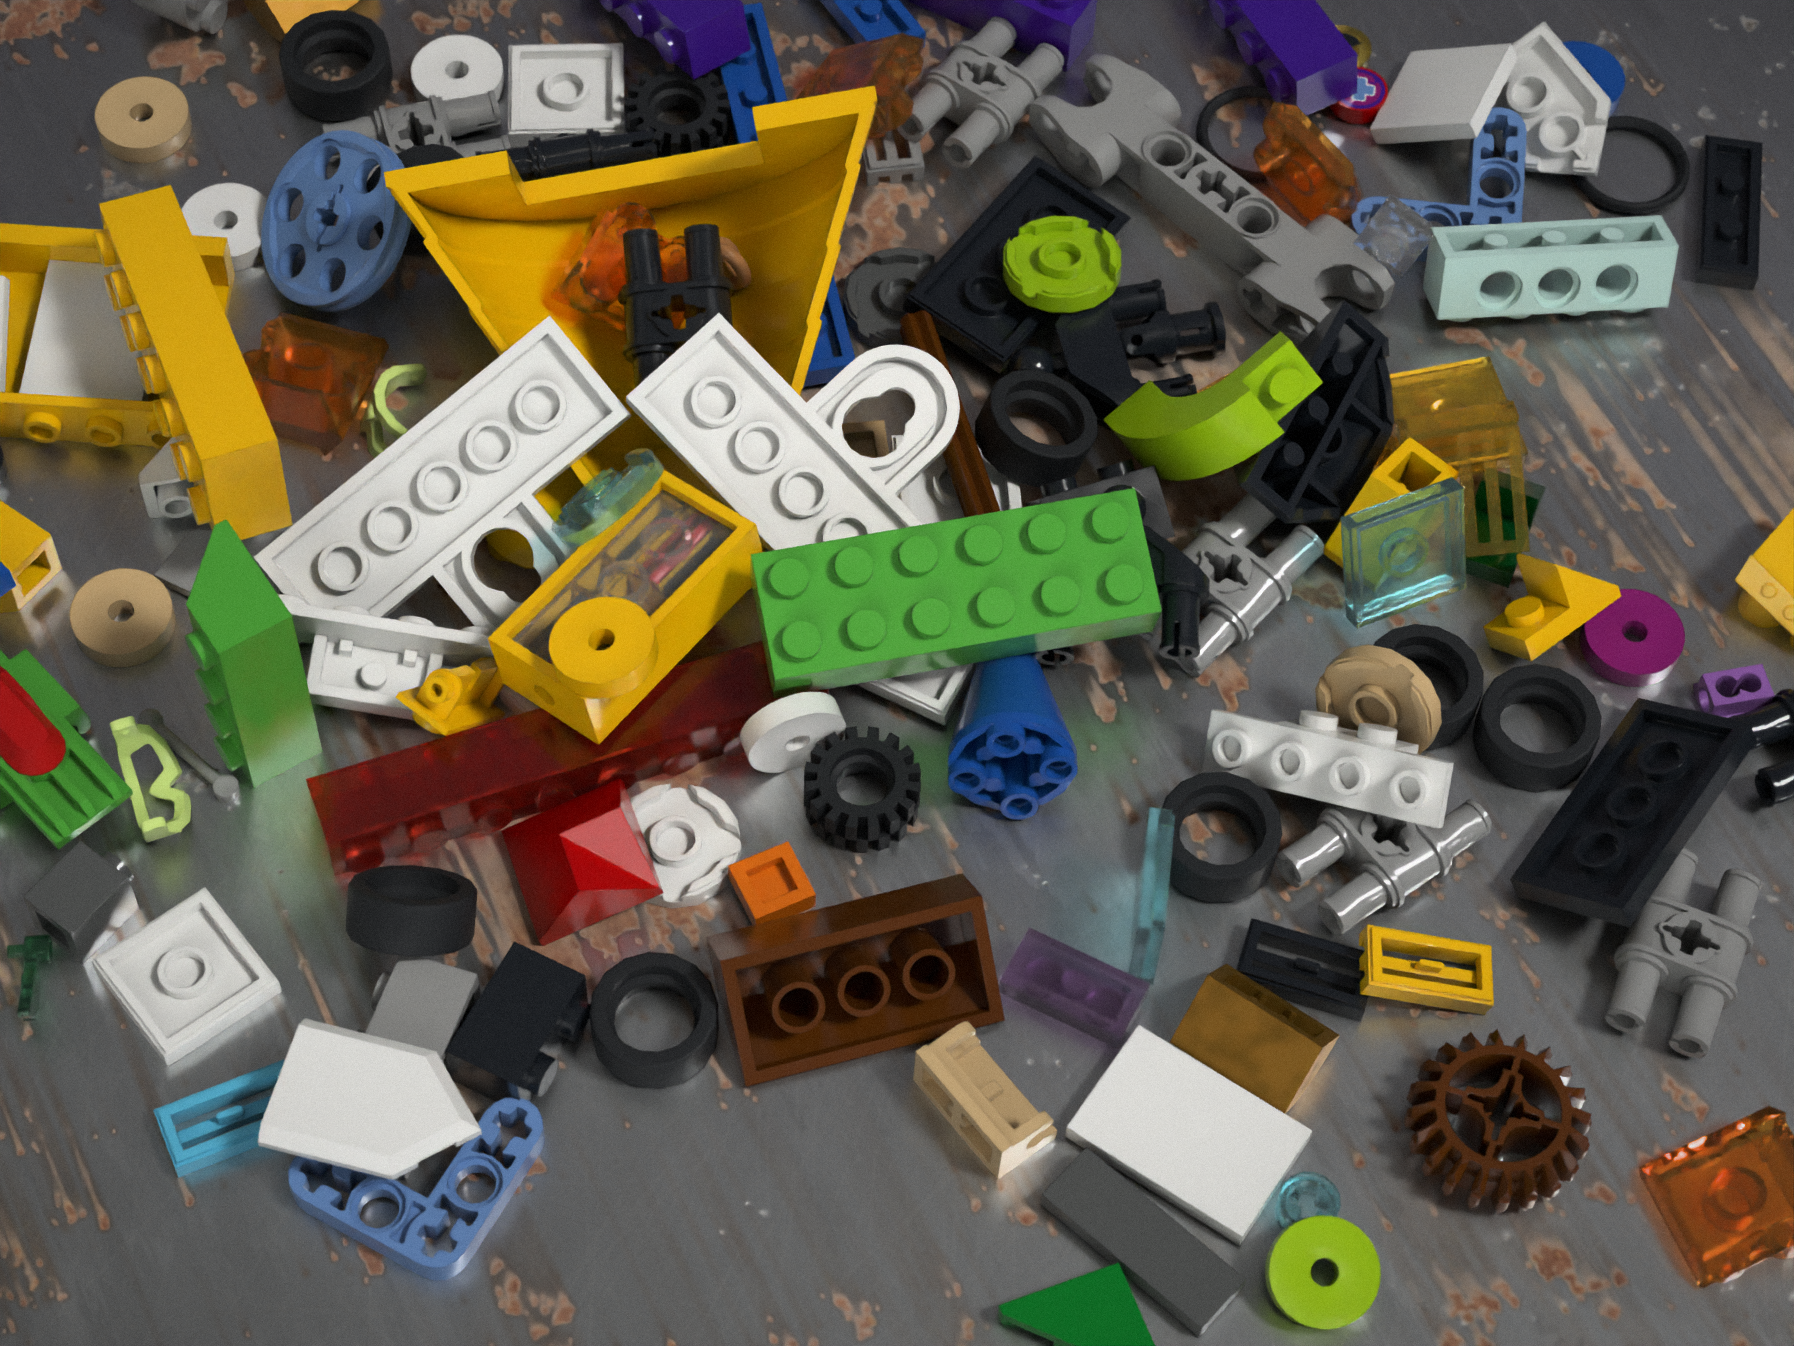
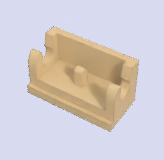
[913,1021,1057,1180]

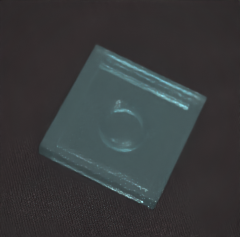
[1341,477,1467,629]
[1126,807,1175,989]

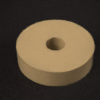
[95,76,192,163]
[69,568,176,668]

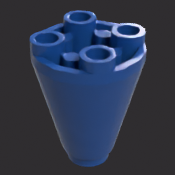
[947,653,1078,820]

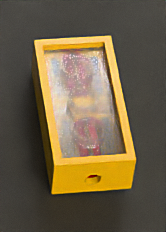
[488,467,763,745]

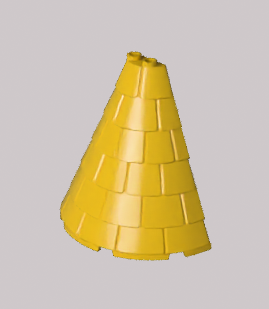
[384,85,877,552]

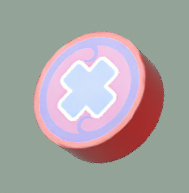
[1330,67,1388,124]

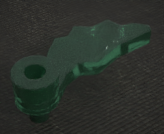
[7,934,53,1021]

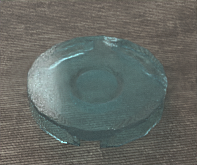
[551,447,665,549]

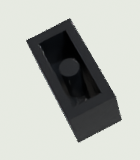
[445,941,591,1102]

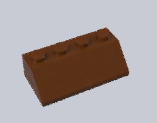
[706,873,1005,1087]

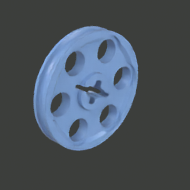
[261,130,412,312]

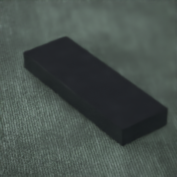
[1695,135,1763,291]

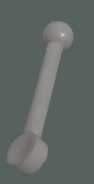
[137,708,240,803]

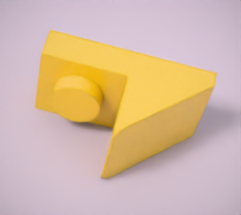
[1483,553,1621,661]

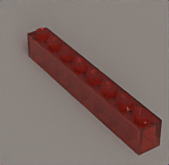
[306,640,829,876]

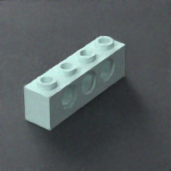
[1423,215,1679,322]

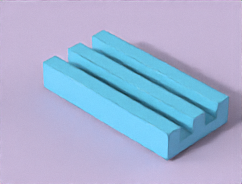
[153,1059,285,1178]

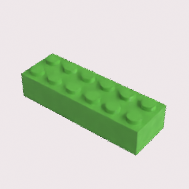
[750,488,1162,699]

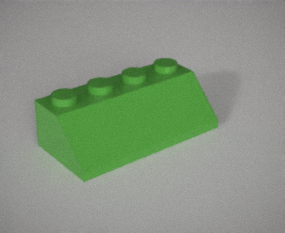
[185,519,323,788]

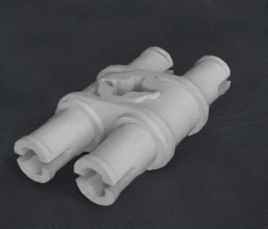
[895,17,1064,169]
[322,90,511,181]
[1138,493,1324,678]
[1275,752,1492,936]
[1605,848,1761,1058]

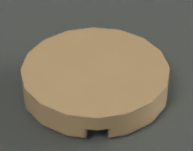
[1315,645,1442,755]

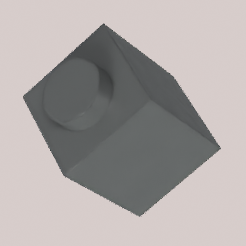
[23,841,139,964]

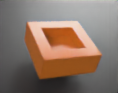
[728,841,816,925]

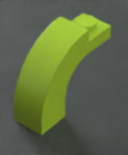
[1103,331,1323,481]

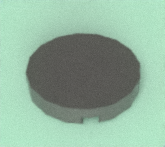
[843,247,947,348]

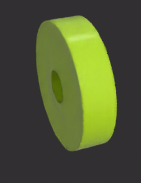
[1265,1215,1381,1329]

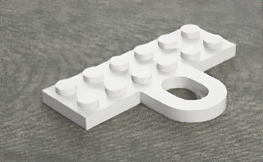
[626,313,960,551]
[254,315,632,631]

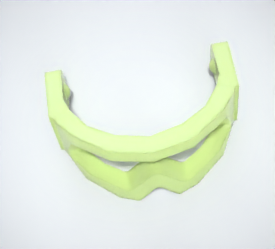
[360,363,427,458]
[110,716,191,843]

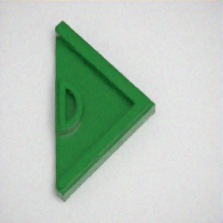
[997,1262,1155,1346]

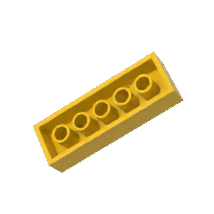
[94,185,293,540]

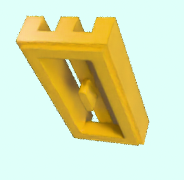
[1359,924,1494,1015]

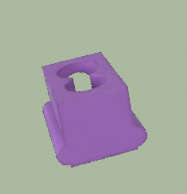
[1693,664,1775,718]

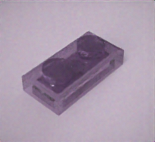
[999,927,1150,1049]

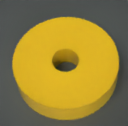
[549,597,659,699]

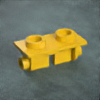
[395,657,506,736]

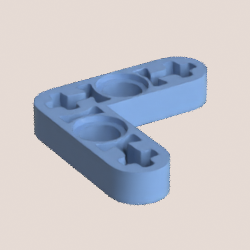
[1349,107,1527,262]
[288,1097,545,1281]

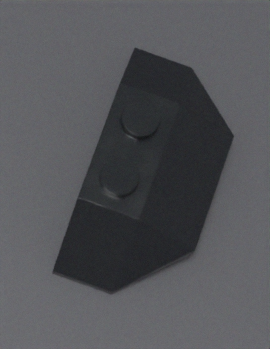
[1233,300,1395,523]

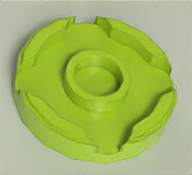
[1003,216,1121,313]

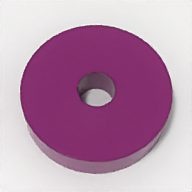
[1580,589,1685,687]

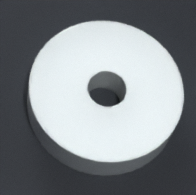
[411,35,505,102]
[181,183,267,271]
[740,692,846,773]

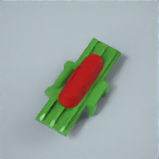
[0,649,133,850]

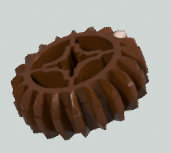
[1404,1029,1592,1215]

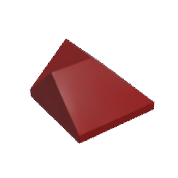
[501,778,664,946]

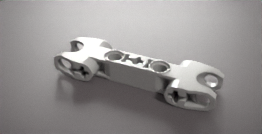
[1029,53,1395,345]

